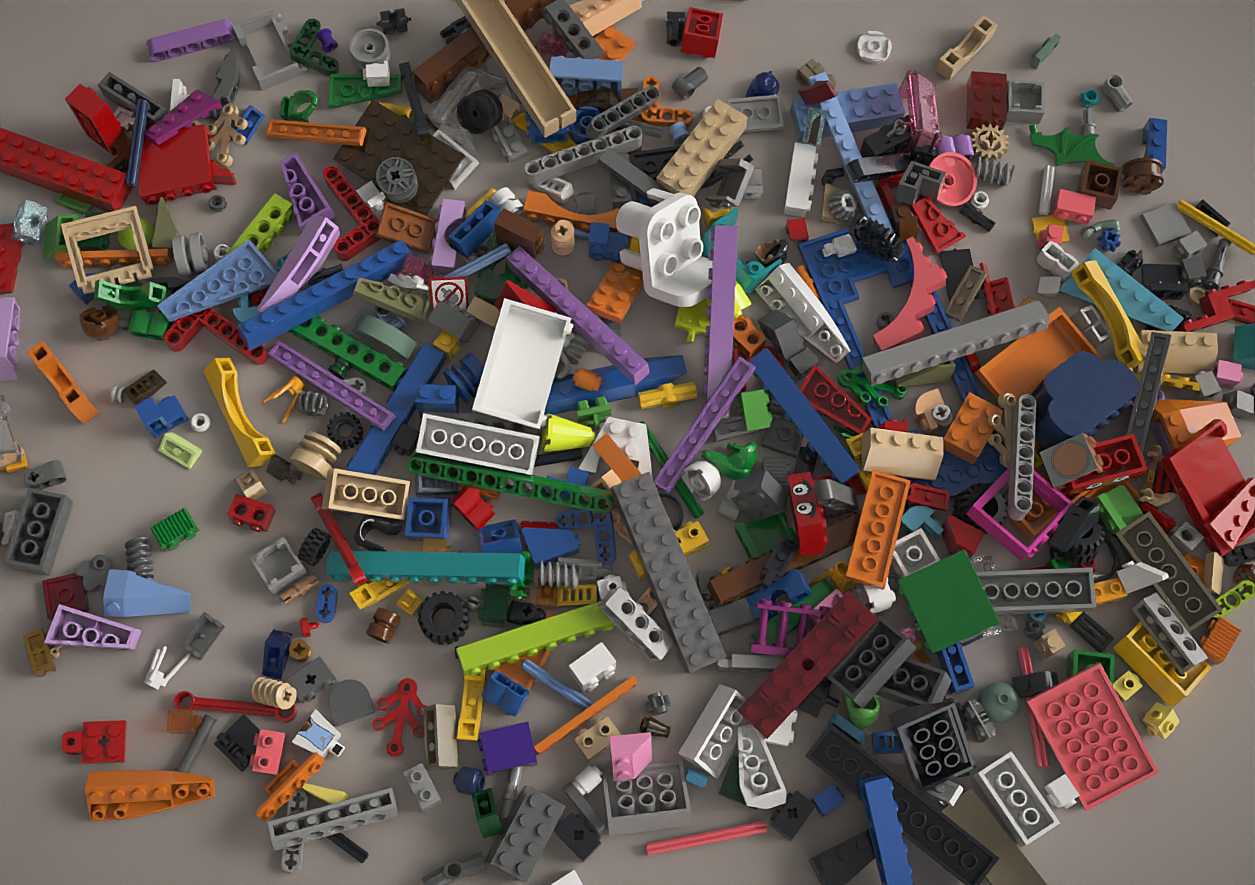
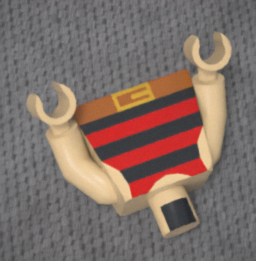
[1140,445,1177,507]

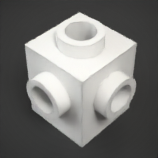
[597,575,627,601]

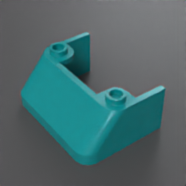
[700,208,782,296]

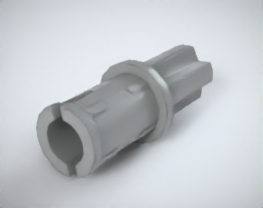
[1081,108,1096,136]

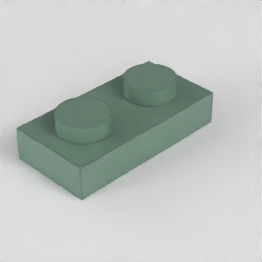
[1031,34,1061,69]

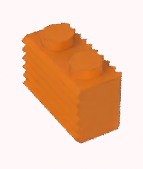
[1197,616,1242,665]

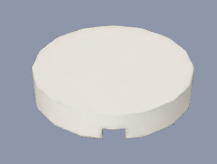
[856,31,892,64]

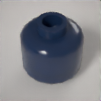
[453,767,485,795]

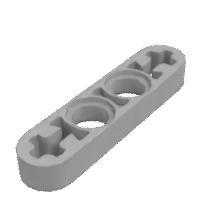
[281,790,309,873]

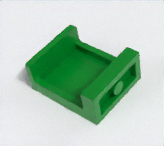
[735,512,796,559]

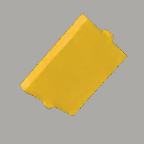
[1031,215,1070,245]

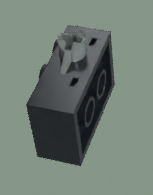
[860,115,921,158]

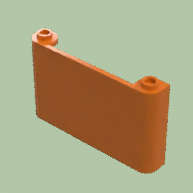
[975,307,1103,412]

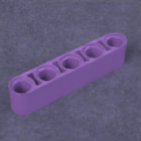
[147,19,235,61]

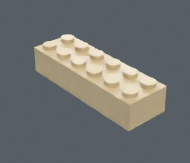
[656,99,748,197]

